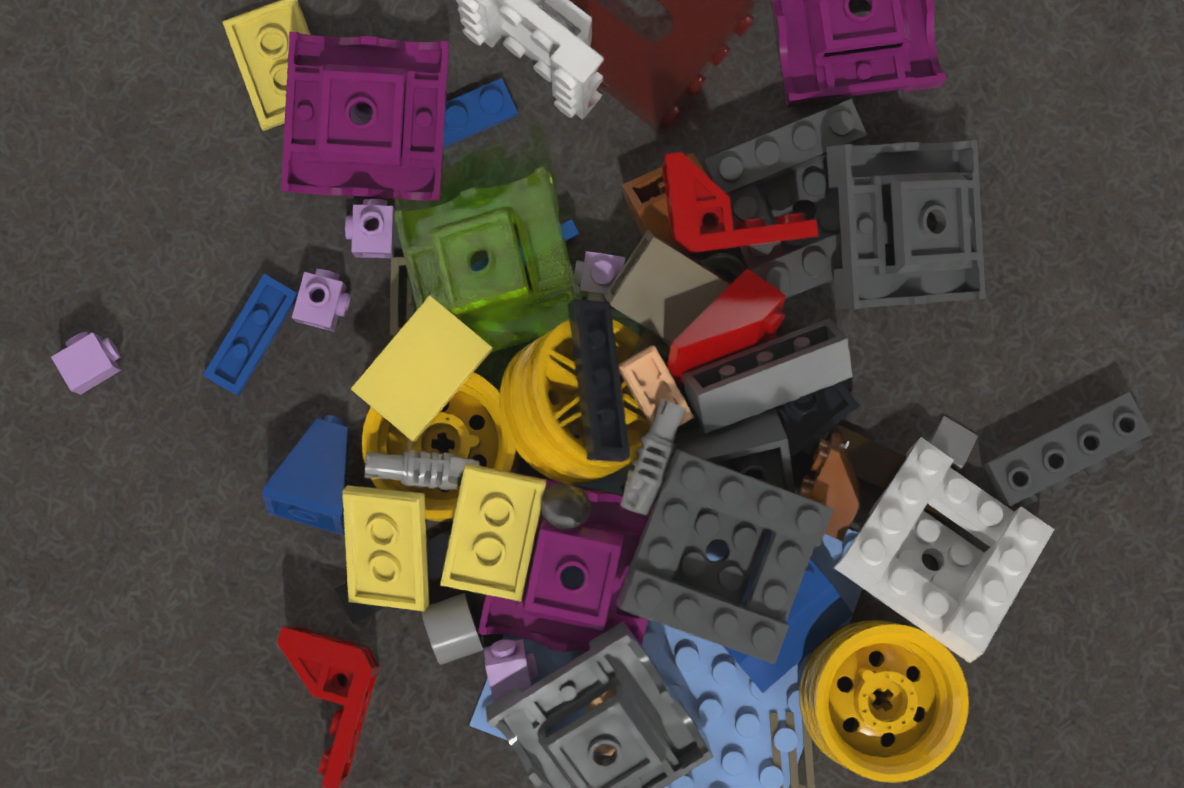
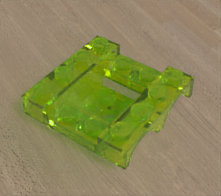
[394,166,582,353]

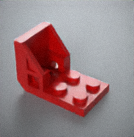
[661,152,818,252]
[277,625,380,788]

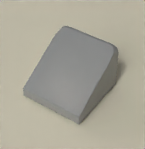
[928,416,978,470]

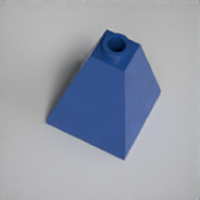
[261,415,349,536]

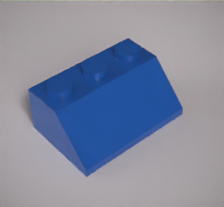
[722,559,853,693]

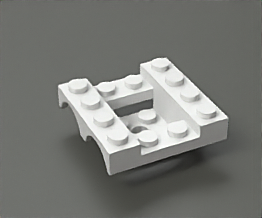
[456,0,604,119]
[834,437,1054,663]

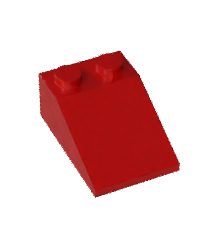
[667,268,786,389]

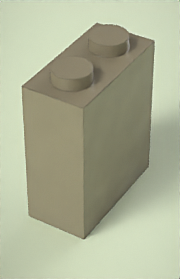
[605,229,731,343]

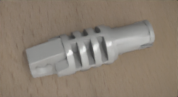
[621,399,686,516]
[364,450,480,490]

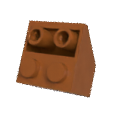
[622,153,714,255]
[796,430,860,541]

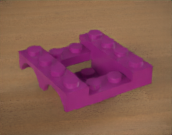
[771,0,946,108]
[281,32,451,202]
[478,471,653,652]

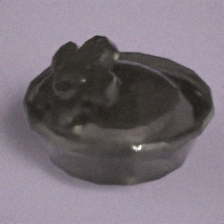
[540,483,591,530]

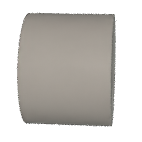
[421,593,484,665]

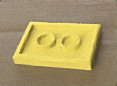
[222,0,311,131]
[351,296,493,442]
[440,463,546,601]
[342,486,429,611]

